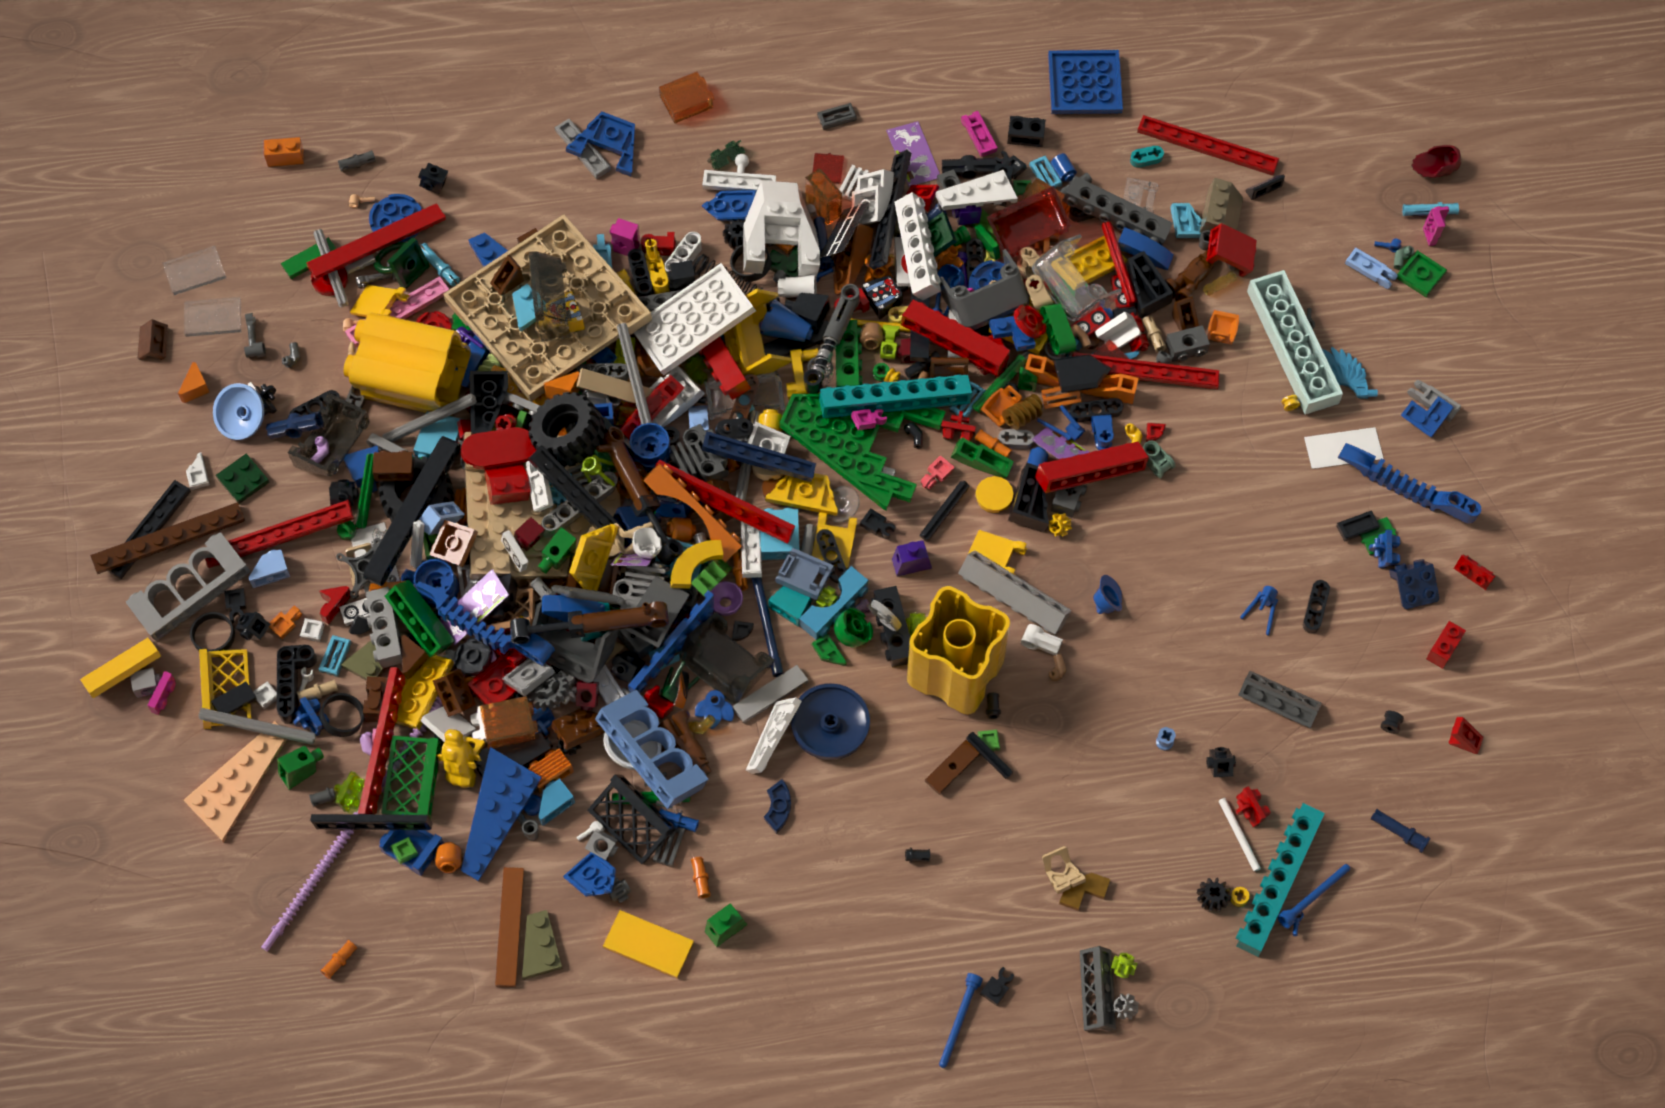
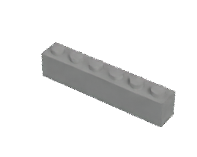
[958,550,1072,634]

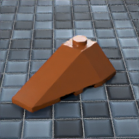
[832,222,874,295]

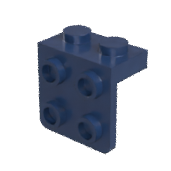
[1389,559,1439,609]

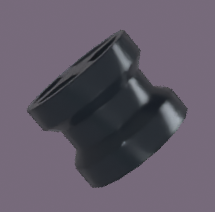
[1380,710,1404,734]

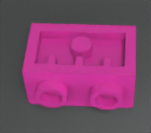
[1423,206,1449,246]

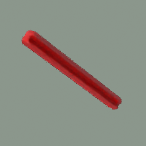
[1102,222,1137,305]

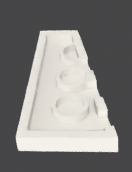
[936,170,1018,210]

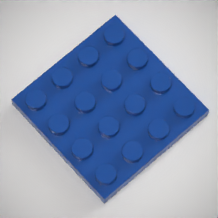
[1048,50,1123,114]

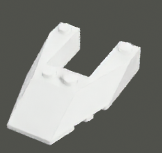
[743,180,820,277]

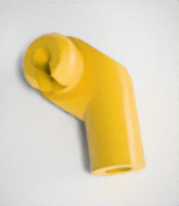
[1125,423,1142,444]

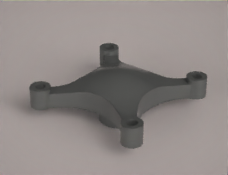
[336,538,397,599]

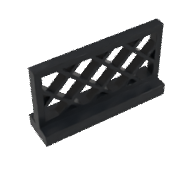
[587,774,677,864]

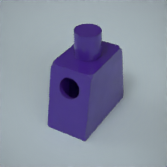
[892,540,932,577]

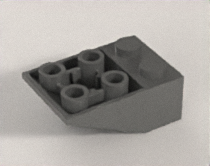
[625,576,690,648]

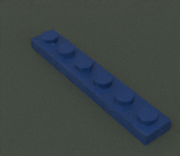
[702,431,816,482]

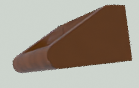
[930,357,969,378]

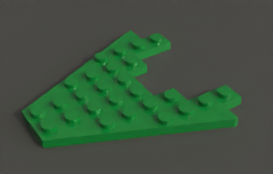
[779,394,946,511]

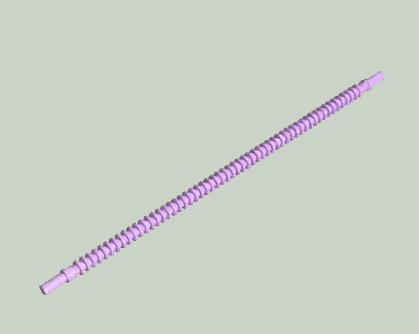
[261,669,465,952]

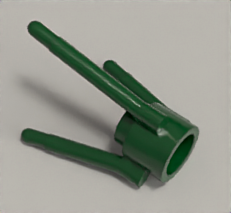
[659,661,704,703]

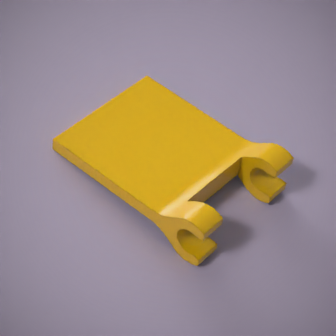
[350,285,410,317]
[812,512,857,569]
[968,530,1027,575]

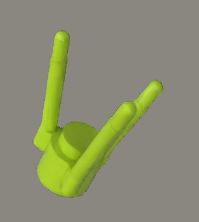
[581,455,615,487]

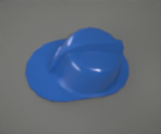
[1093,575,1122,614]

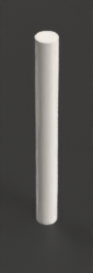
[1218,798,1261,872]

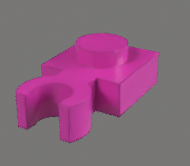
[851,409,887,430]

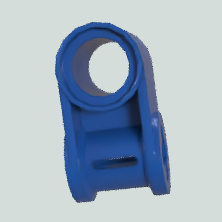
[1091,415,1114,450]

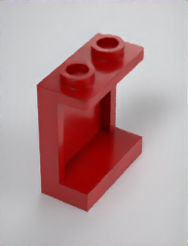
[1206,223,1257,277]

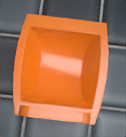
[1208,310,1239,345]
[981,385,1022,427]

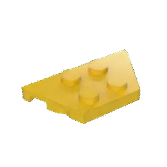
[765,473,838,516]
[569,524,619,591]

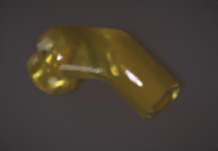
[688,715,716,734]

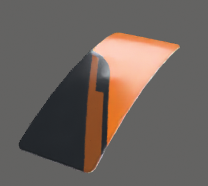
[674,670,689,709]

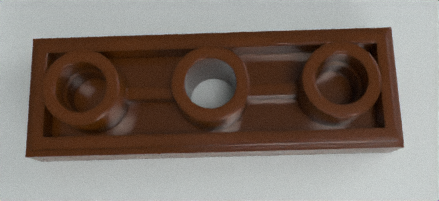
[925,740,980,795]

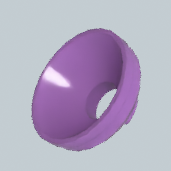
[710,581,743,616]

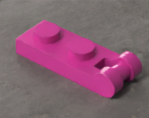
[961,111,998,157]

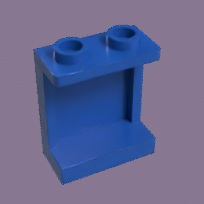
[379,814,444,876]

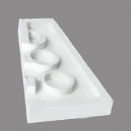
[746,697,802,774]

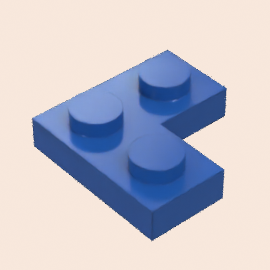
[989,316,1036,351]
[1401,396,1455,438]

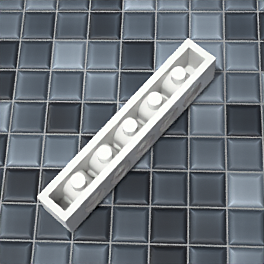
[895,192,941,300]

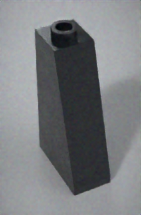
[474,732,553,778]

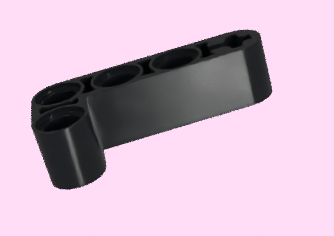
[277,645,317,724]

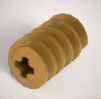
[1002,394,1043,430]

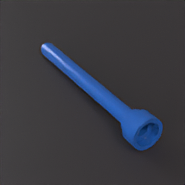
[1277,864,1350,928]
[939,973,983,1068]

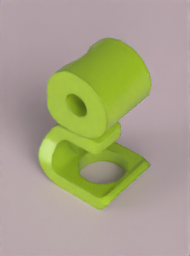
[880,324,900,360]

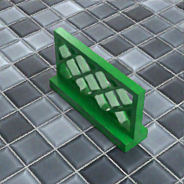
[381,736,442,820]

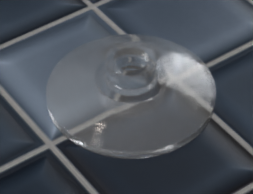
[827,486,860,523]

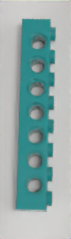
[819,375,972,418]
[1235,803,1325,957]

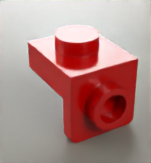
[644,685,674,719]

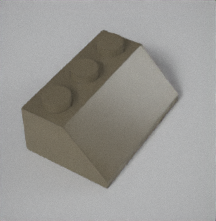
[1199,178,1243,233]

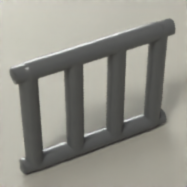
[552,585,625,605]

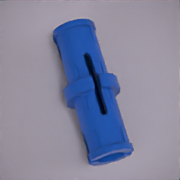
[660,808,699,832]

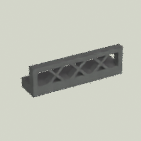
[1238,671,1322,728]
[1080,946,1116,1032]

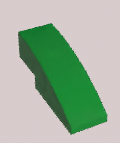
[950,437,1014,478]

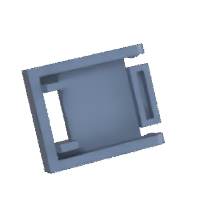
[775,548,834,600]

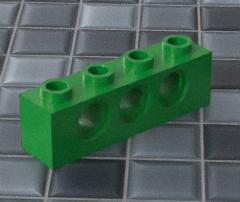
[835,320,863,387]

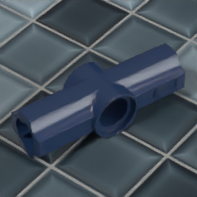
[266,412,324,439]

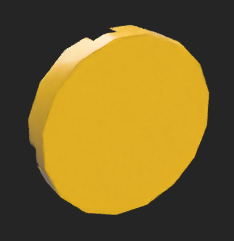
[975,476,1014,513]

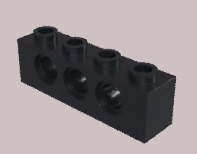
[871,586,910,668]

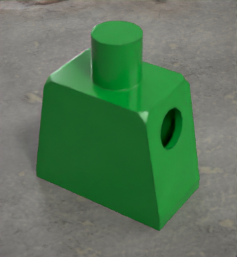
[537,527,577,574]
[277,746,324,790]
[704,903,747,948]

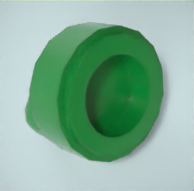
[337,521,357,540]

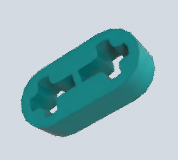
[1130,146,1164,168]

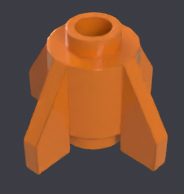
[934,245,964,269]
[864,254,894,283]

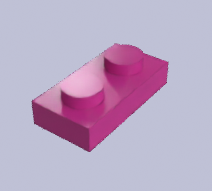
[147,671,176,715]

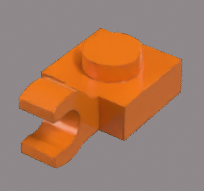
[269,605,302,639]

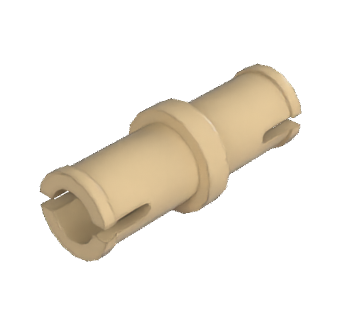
[1142,316,1166,353]
[297,679,338,704]

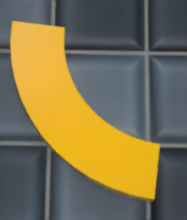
[670,540,724,589]

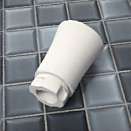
[778,275,817,298]

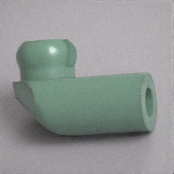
[1394,246,1414,270]

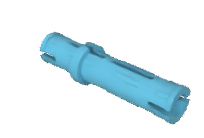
[1402,202,1459,216]
[420,243,461,287]

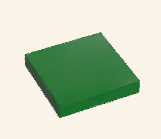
[1397,250,1447,297]

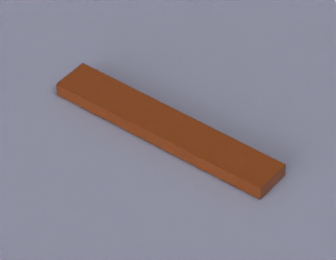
[495,867,524,987]

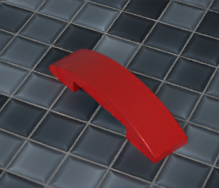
[620,375,685,440]

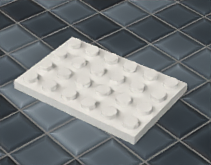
[634,263,756,376]

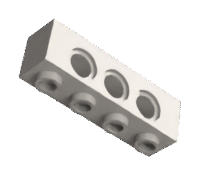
[364,587,402,668]

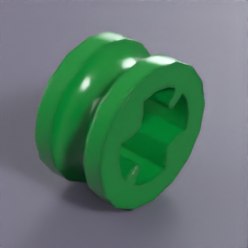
[873,363,890,382]

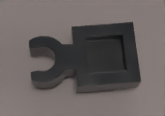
[995,151,1027,179]
[860,508,896,539]
[224,588,247,623]
[980,967,1014,1006]

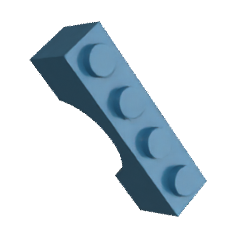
[799,566,869,640]

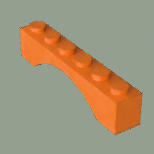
[1025,354,1139,404]
[643,463,742,562]

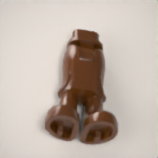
[1165,251,1215,302]
[658,710,712,775]

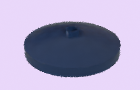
[791,683,870,760]

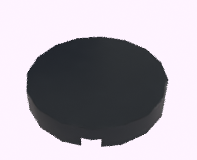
[454,638,493,676]

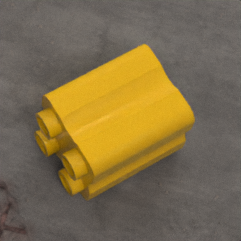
[343,312,471,417]
[907,586,1010,714]

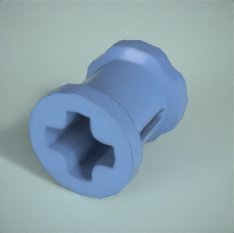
[1156,727,1176,751]

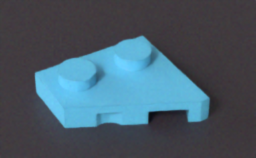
[1170,203,1202,238]
[512,284,547,331]

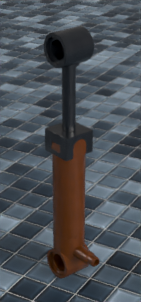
[596,426,683,565]
[510,601,669,644]

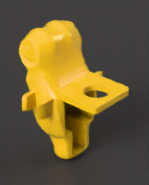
[437,729,485,788]

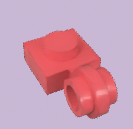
[921,455,955,490]

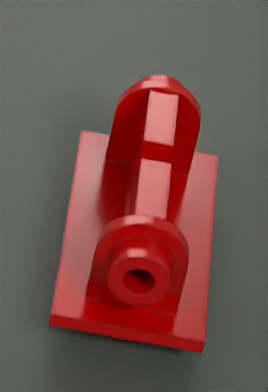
[1129,312,1149,352]
[1453,554,1496,590]

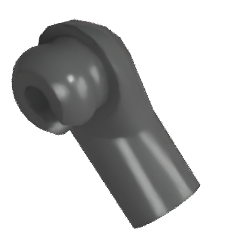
[282,342,301,368]

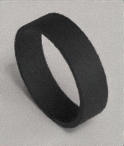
[730,244,772,282]
[190,612,235,652]
[319,693,364,737]

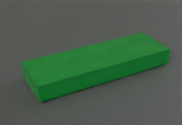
[281,237,336,279]

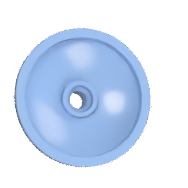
[213,383,264,440]

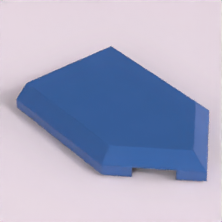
[702,190,757,221]
[563,852,616,897]

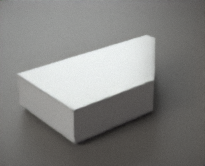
[186,452,210,490]

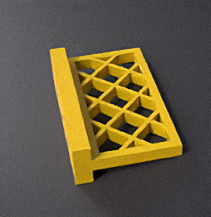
[199,649,251,729]

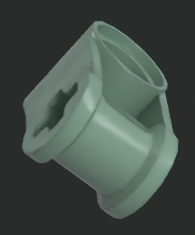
[1143,441,1175,478]

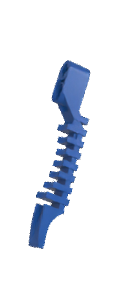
[1338,443,1482,523]
[416,582,555,666]

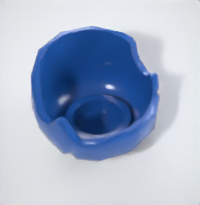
[937,264,965,289]

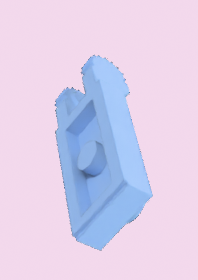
[1345,248,1398,289]

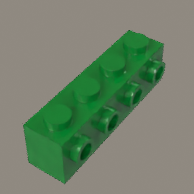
[384,580,455,658]

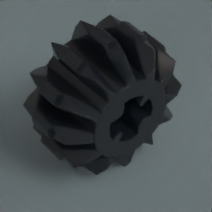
[723,218,745,248]
[1196,878,1231,912]

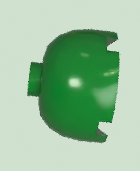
[834,608,873,648]

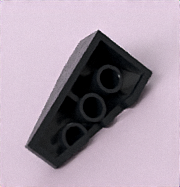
[469,371,508,435]

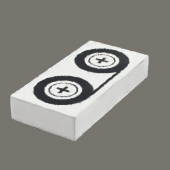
[501,530,529,572]
[339,598,382,626]

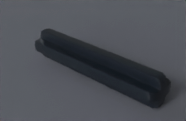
[966,732,1013,779]

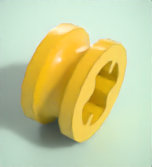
[884,368,901,382]
[1281,395,1300,411]
[1231,887,1250,907]

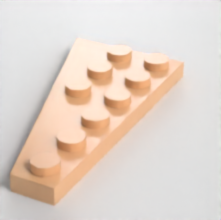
[184,721,287,843]

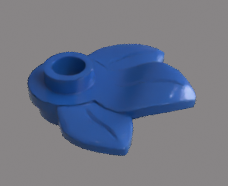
[695,690,734,729]

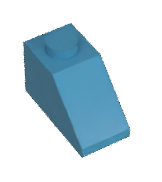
[539,778,575,826]

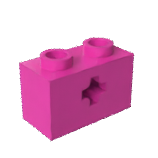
[610,218,641,256]

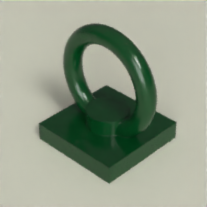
[373,238,430,289]

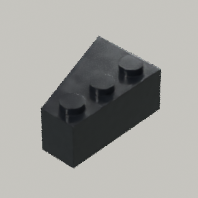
[1127,251,1173,319]

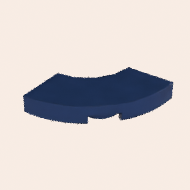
[764,779,791,834]

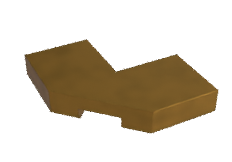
[1059,872,1110,911]

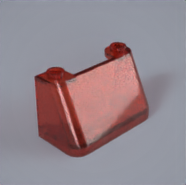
[986,186,1071,258]

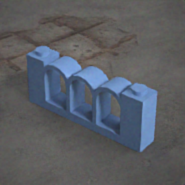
[595,690,708,809]

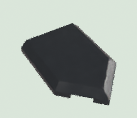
[1053,354,1112,393]

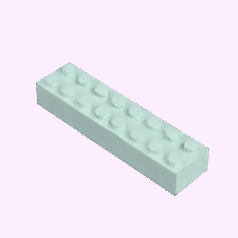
[1247,270,1343,415]

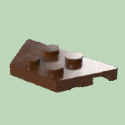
[552,709,605,750]

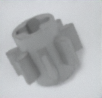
[1113,994,1139,1020]

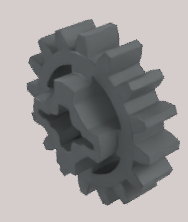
[527,671,571,711]

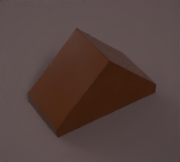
[490,255,524,296]
[1172,296,1199,331]
[401,635,429,679]

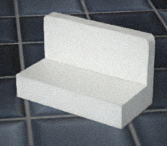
[1095,312,1141,352]

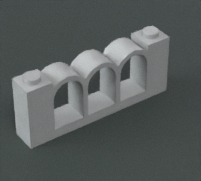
[126,532,251,642]

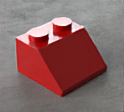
[484,464,531,505]

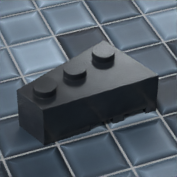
[1008,463,1049,533]

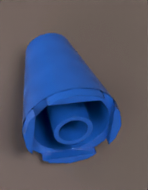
[760,300,814,342]

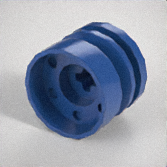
[629,423,671,472]
[414,559,459,608]

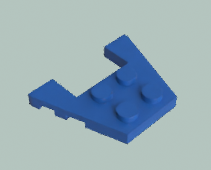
[566,111,635,176]

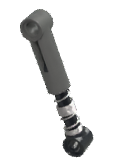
[803,284,860,394]

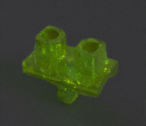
[685,353,714,385]
[334,771,365,813]

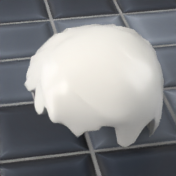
[632,527,662,559]

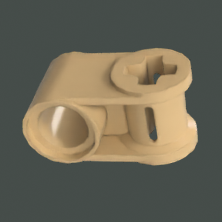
[1017,247,1050,281]
[1026,275,1054,311]

